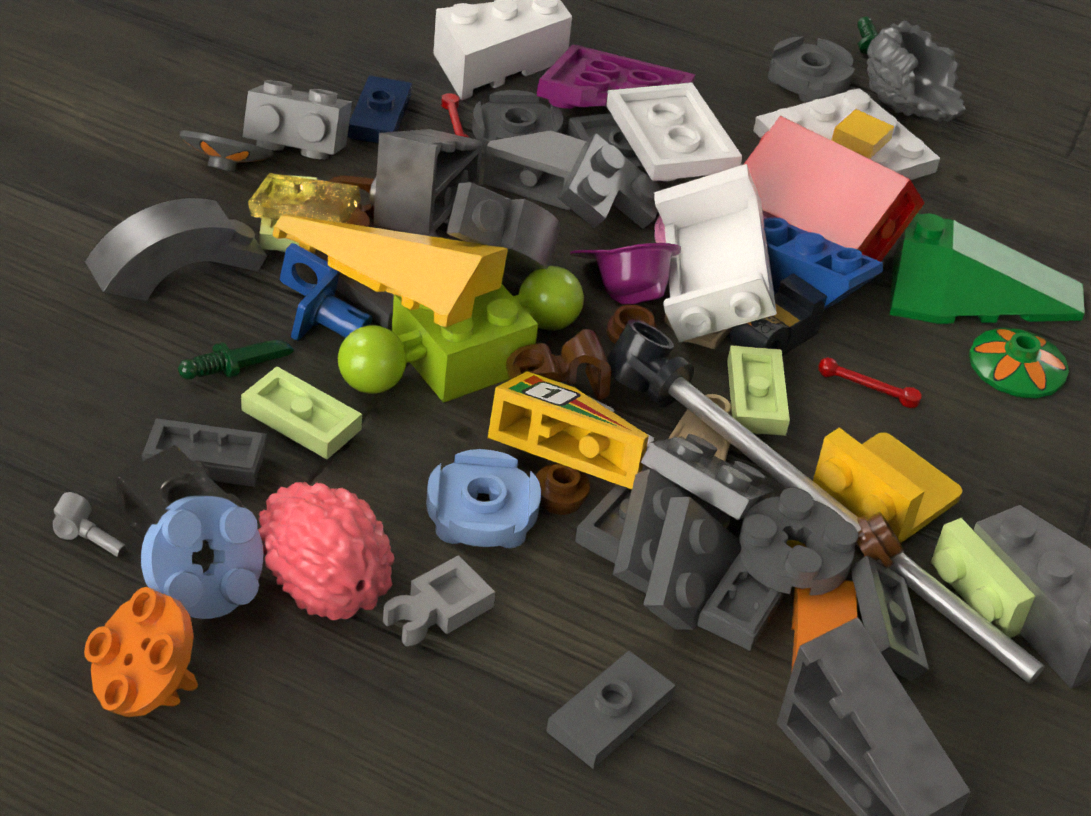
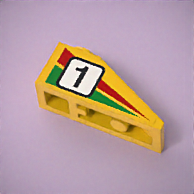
[488,371,649,489]

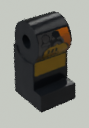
[730,273,827,356]

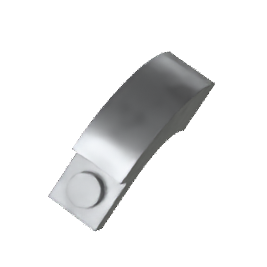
[447,182,560,281]
[85,198,267,301]

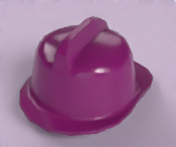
[570,243,681,305]

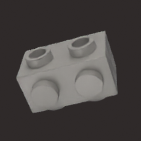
[242,80,352,159]

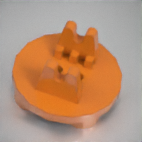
[84,587,198,717]

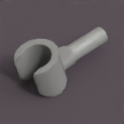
[52,492,126,557]

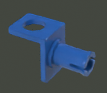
[280,243,372,341]

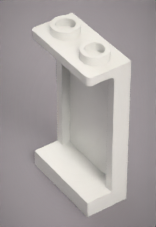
[654,164,777,342]

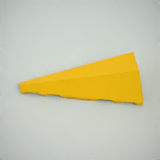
[273,214,508,327]

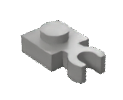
[383,555,495,646]

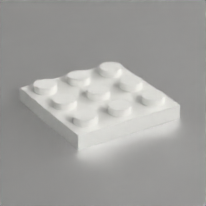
[753,88,940,180]

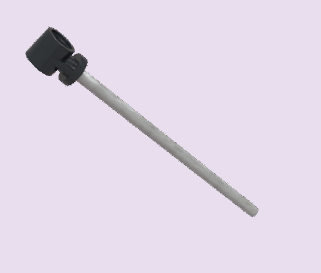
[607,319,1044,684]

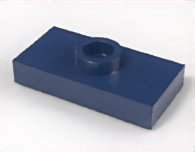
[348,75,412,143]

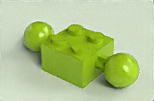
[338,266,584,403]

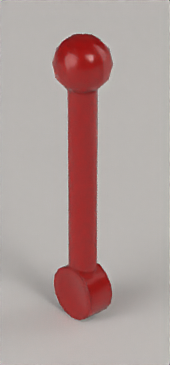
[441,93,469,138]
[818,357,922,408]

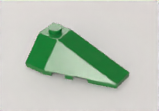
[890,213,1085,324]

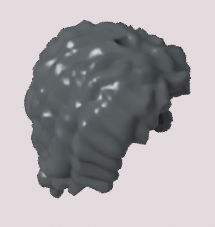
[866,21,966,122]

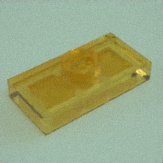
[248,173,361,223]

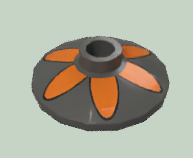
[179,130,274,172]

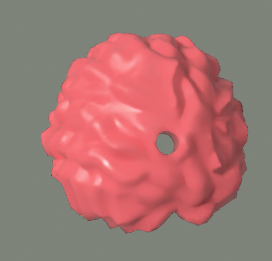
[258,482,394,620]

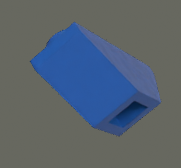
[763,217,883,309]

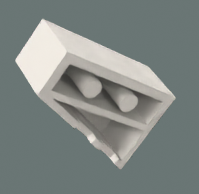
[433,0,572,100]

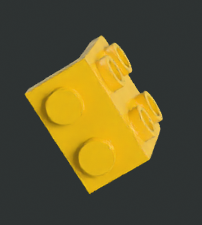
[813,428,962,543]

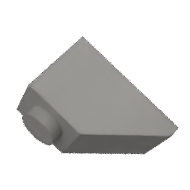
[483,130,587,210]

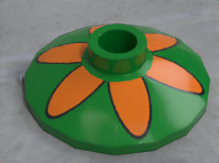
[969,328,1069,399]

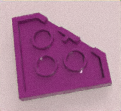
[537,44,696,109]

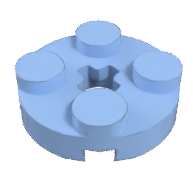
[426,449,541,548]
[141,496,263,619]

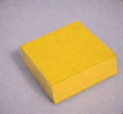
[832,109,895,159]

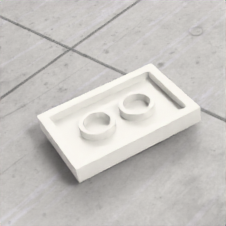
[606,83,742,181]

